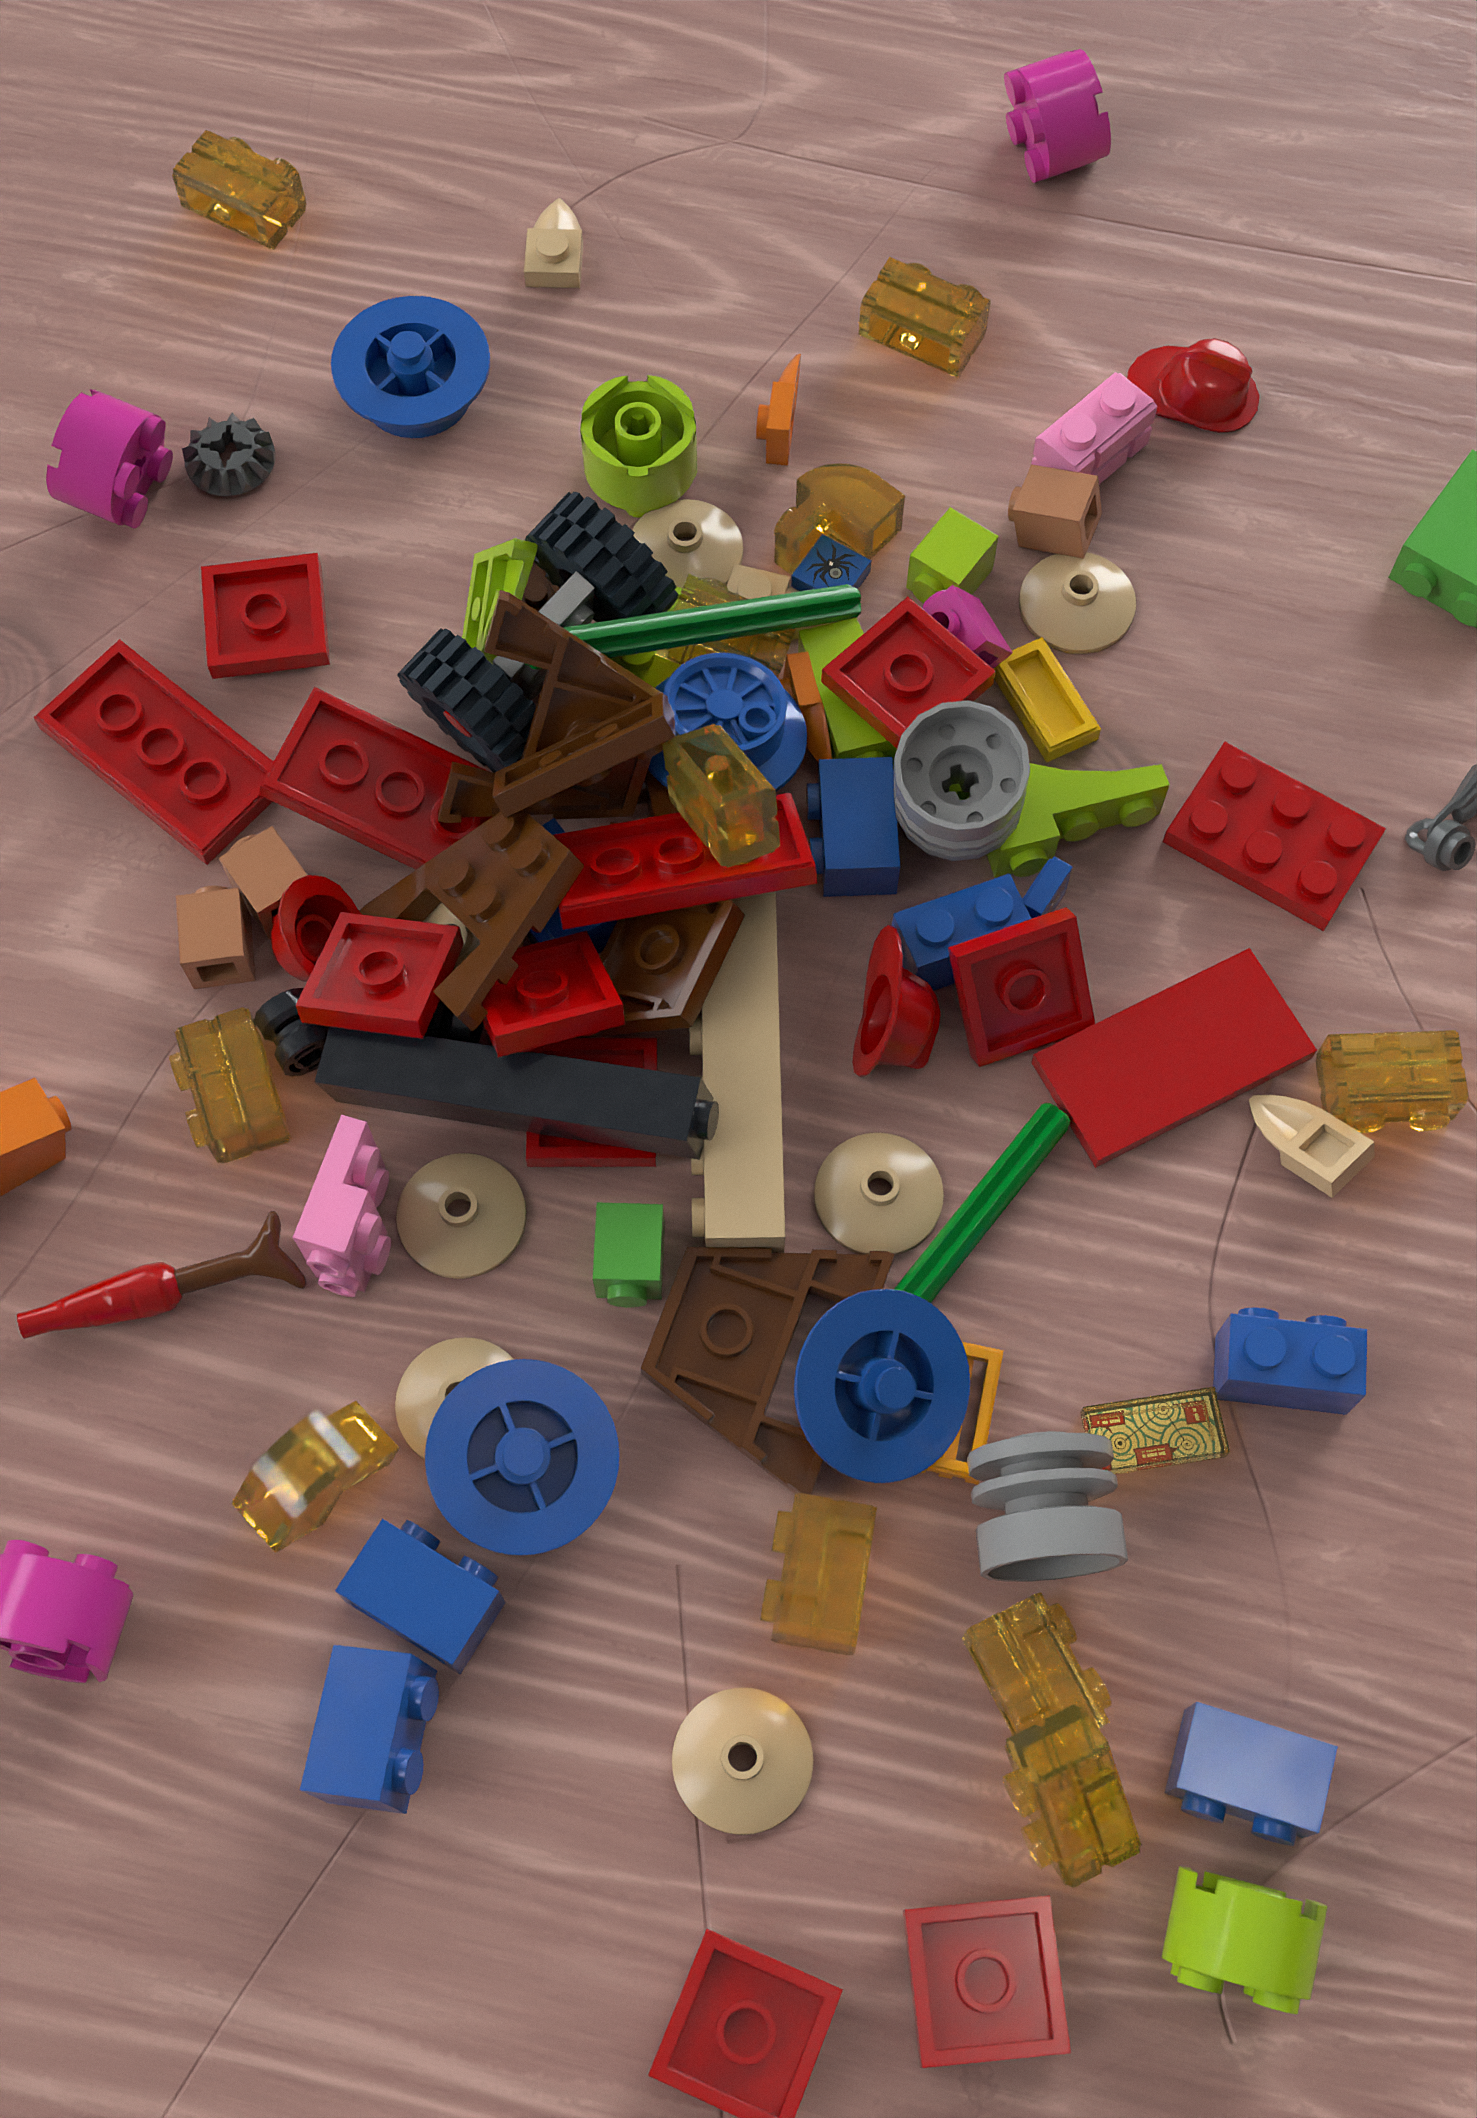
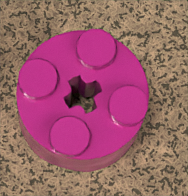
[1004,49,1111,183]
[46,389,173,528]
[0,1540,133,1683]

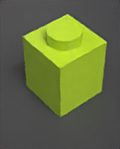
[906,507,999,604]

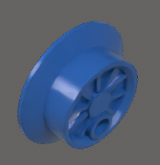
[331,296,490,438]
[648,653,807,806]
[794,1289,970,1483]
[425,1359,620,1555]

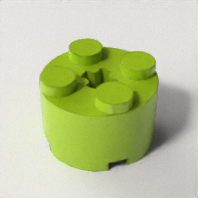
[580,375,697,518]
[1161,1866,1328,2014]

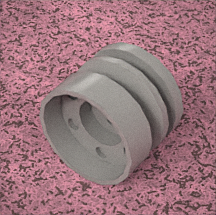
[894,700,1030,861]
[967,1431,1128,1582]

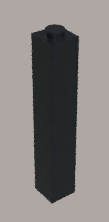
[314,1026,719,1160]

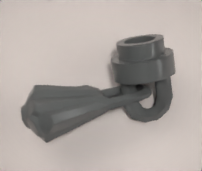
[1405,764,1477,871]

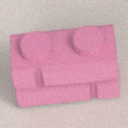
[1031,372,1158,485]

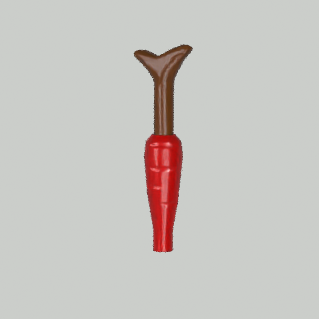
[17,1211,306,1339]

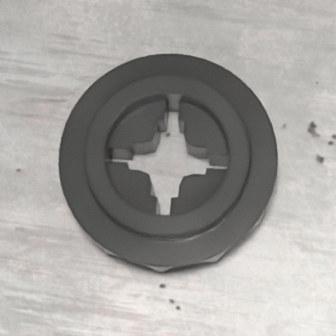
[182,413,275,496]

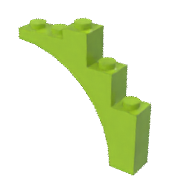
[798,617,1170,878]

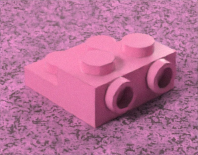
[293,1115,391,1297]

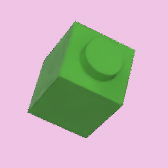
[593,1202,665,1308]

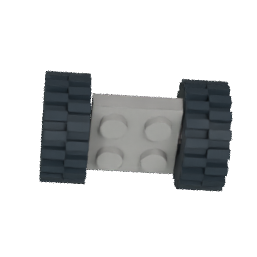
[397,492,679,773]

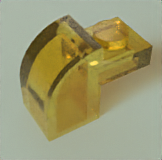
[774,463,905,575]
[231,1401,400,1553]

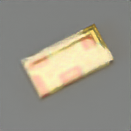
[1080,1386,1230,1474]

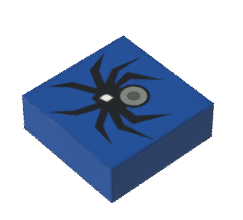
[791,534,872,591]
[1022,856,1073,919]

